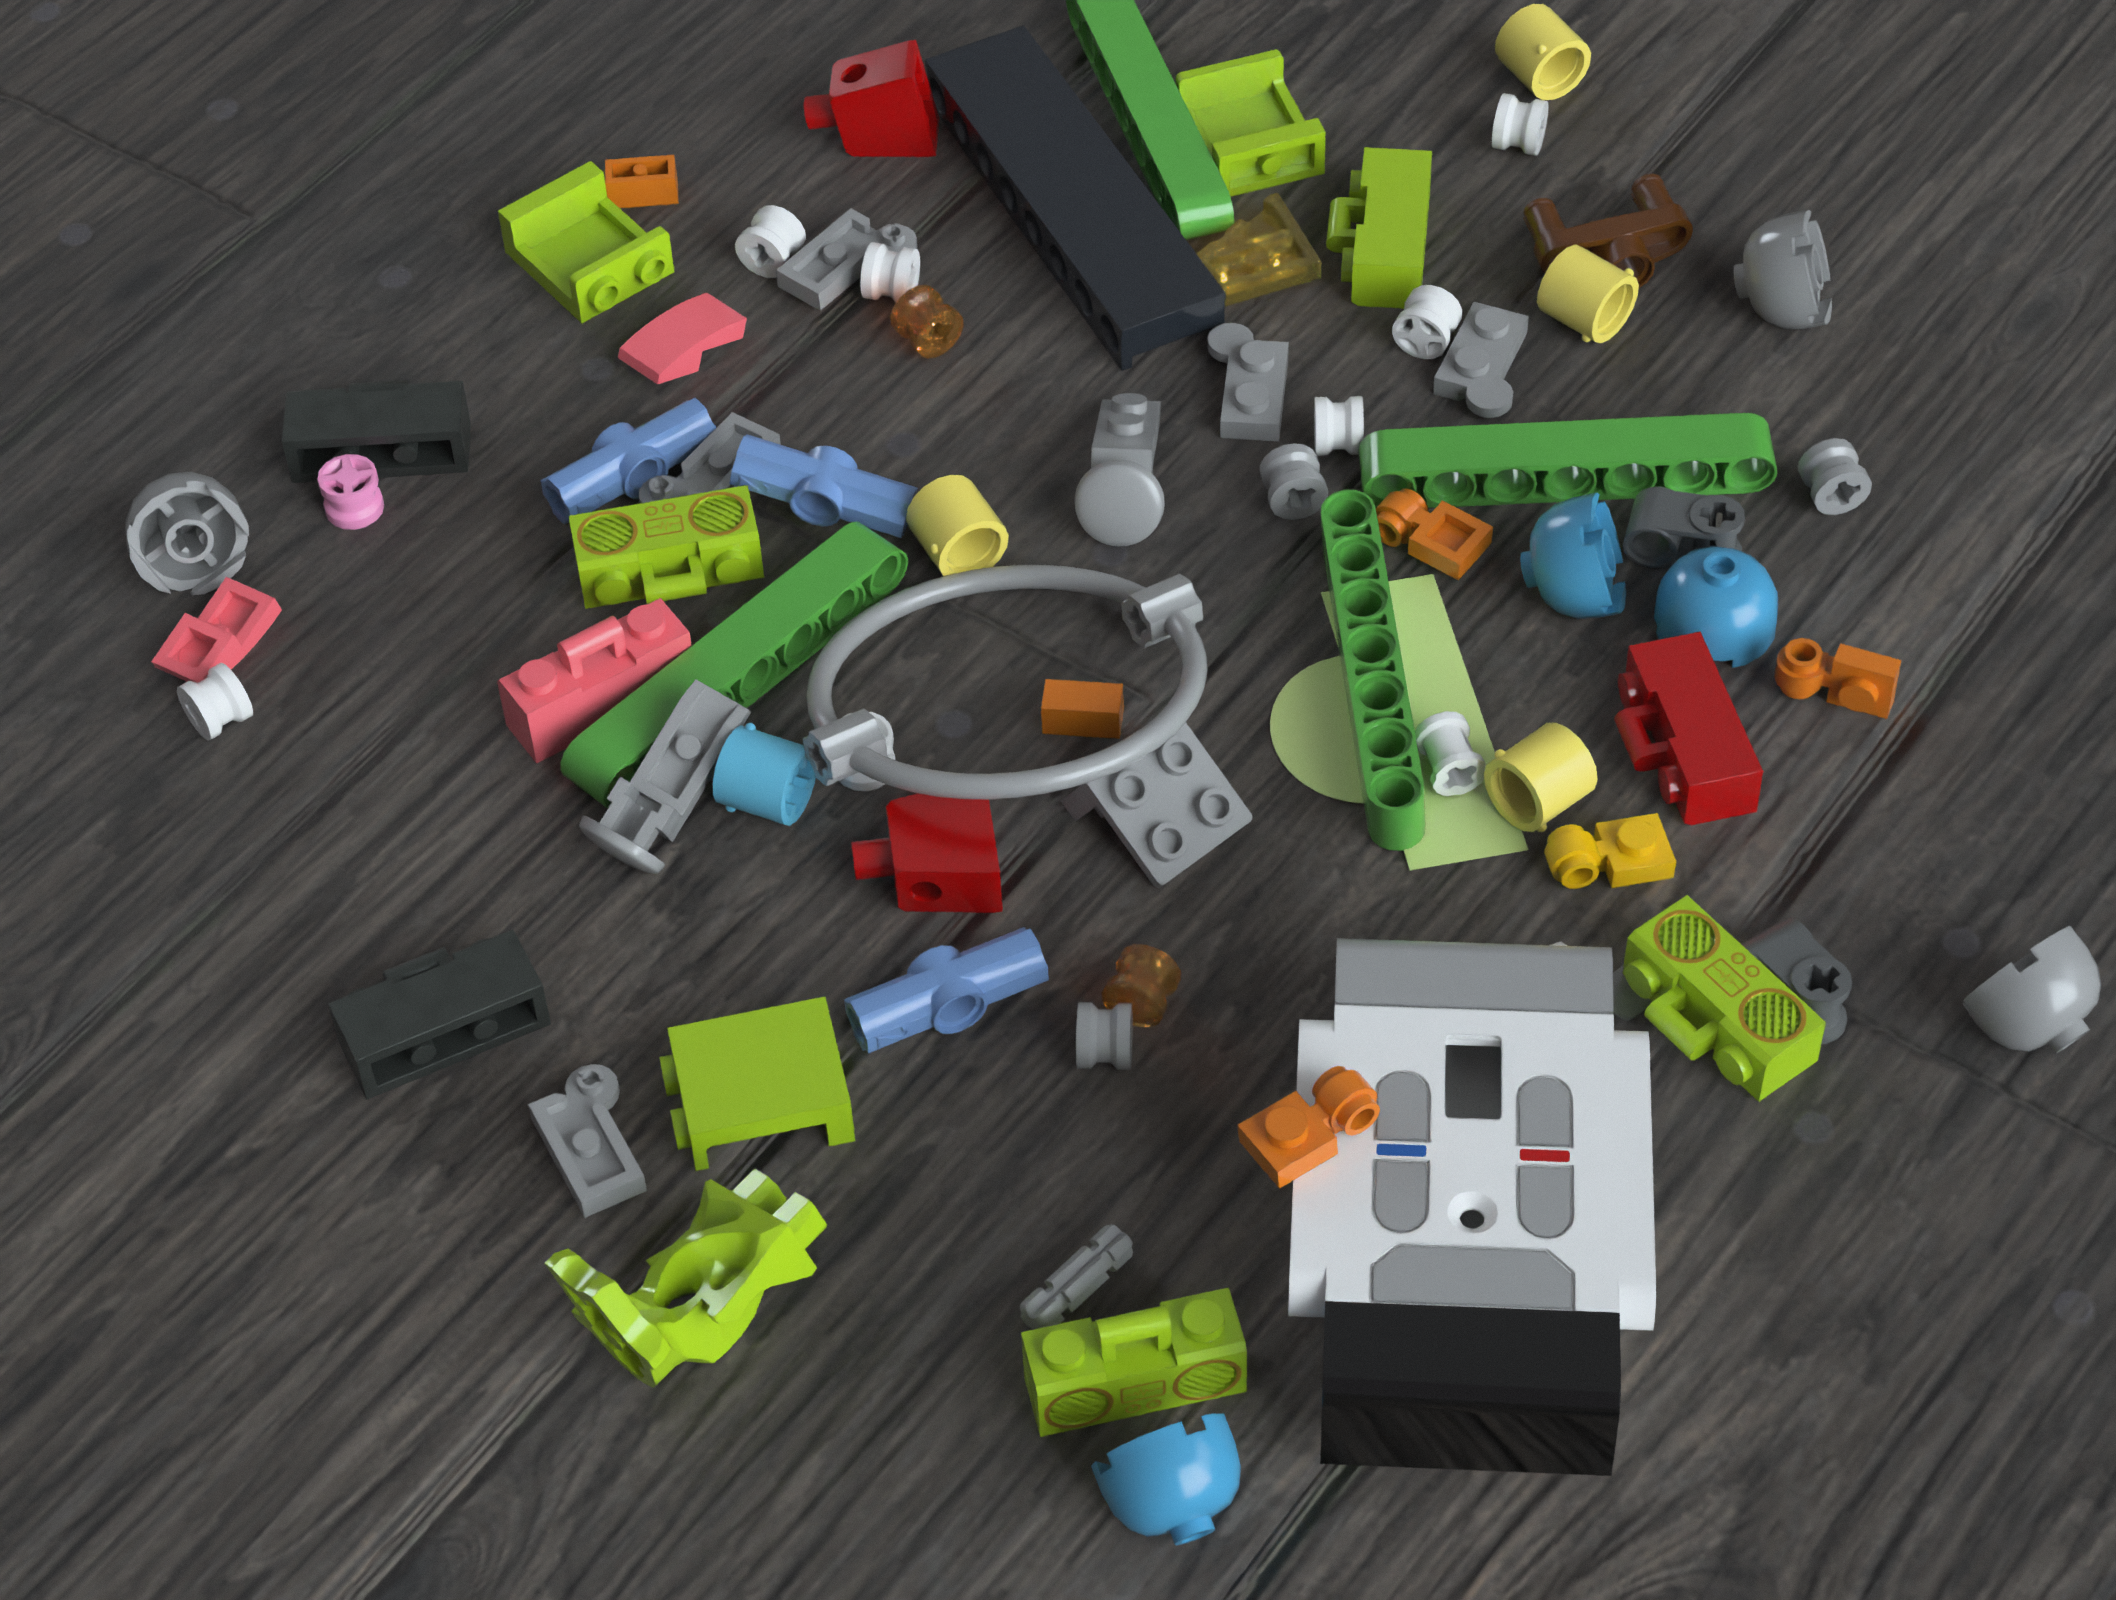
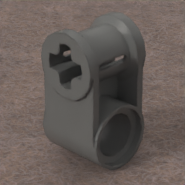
[1623,487,1745,568]
[1741,917,1852,1044]

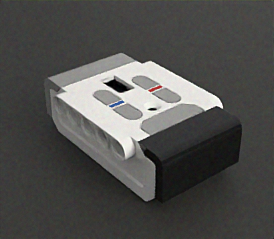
[1288,938,1656,1476]

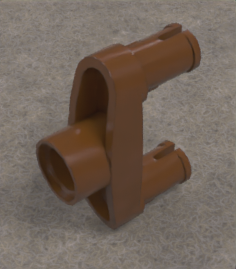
[1523,174,1693,289]

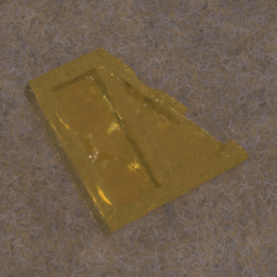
[1197,192,1321,306]

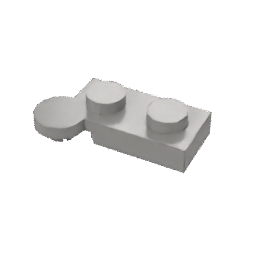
[776,208,917,311]
[1433,302,1529,418]
[1208,323,1289,441]
[639,412,781,503]
[528,1064,647,1218]

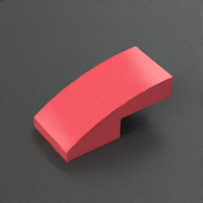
[618,293,747,385]
[151,577,282,683]

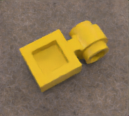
[1544,813,1676,889]

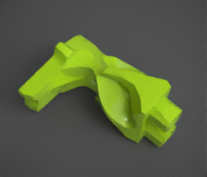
[544,1168,827,1388]

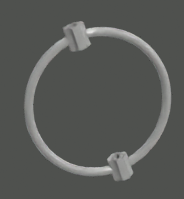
[803,565,1207,799]

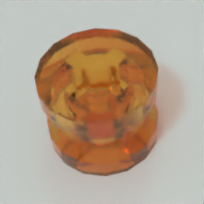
[890,285,964,359]
[1101,944,1181,1027]

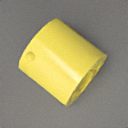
[1495,4,1591,100]
[1537,244,1639,343]
[906,475,1009,576]
[1484,723,1598,832]

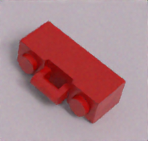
[1614,631,1763,826]

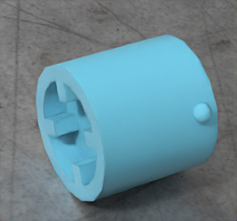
[712,723,816,826]

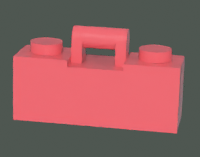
[497,598,692,764]

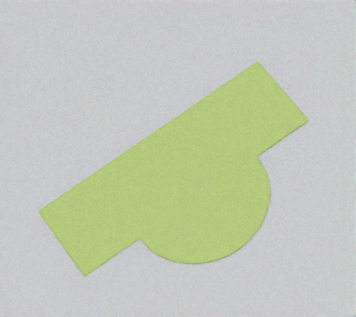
[1270,574,1529,870]

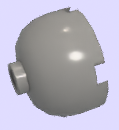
[1734,209,1832,329]
[125,472,249,595]
[1962,926,2101,1053]

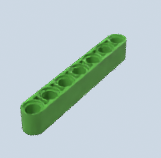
[1065,0,1234,240]
[1358,413,1778,508]
[1321,490,1426,851]
[561,521,908,808]

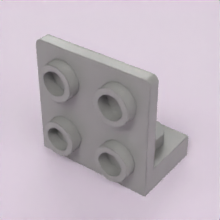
[1061,722,1252,888]

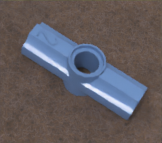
[541,398,716,525]
[729,434,918,538]
[844,927,1049,1053]

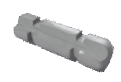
[1020,1224,1133,1330]

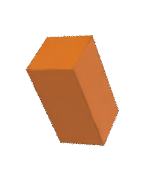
[605,155,679,208]
[1041,679,1124,739]

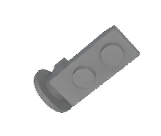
[1074,393,1165,547]
[579,679,751,874]

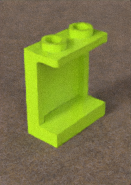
[1176,49,1326,197]
[498,161,674,323]
[659,996,855,1171]

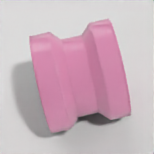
[317,454,384,530]

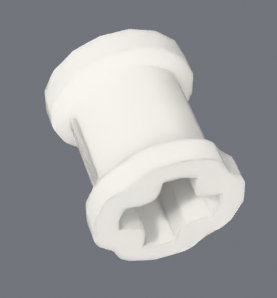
[1415,711,1486,796]

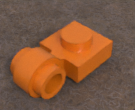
[1376,488,1493,581]
[1774,638,1902,719]
[1237,1066,1380,1189]

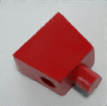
[804,40,940,157]
[851,793,1003,913]

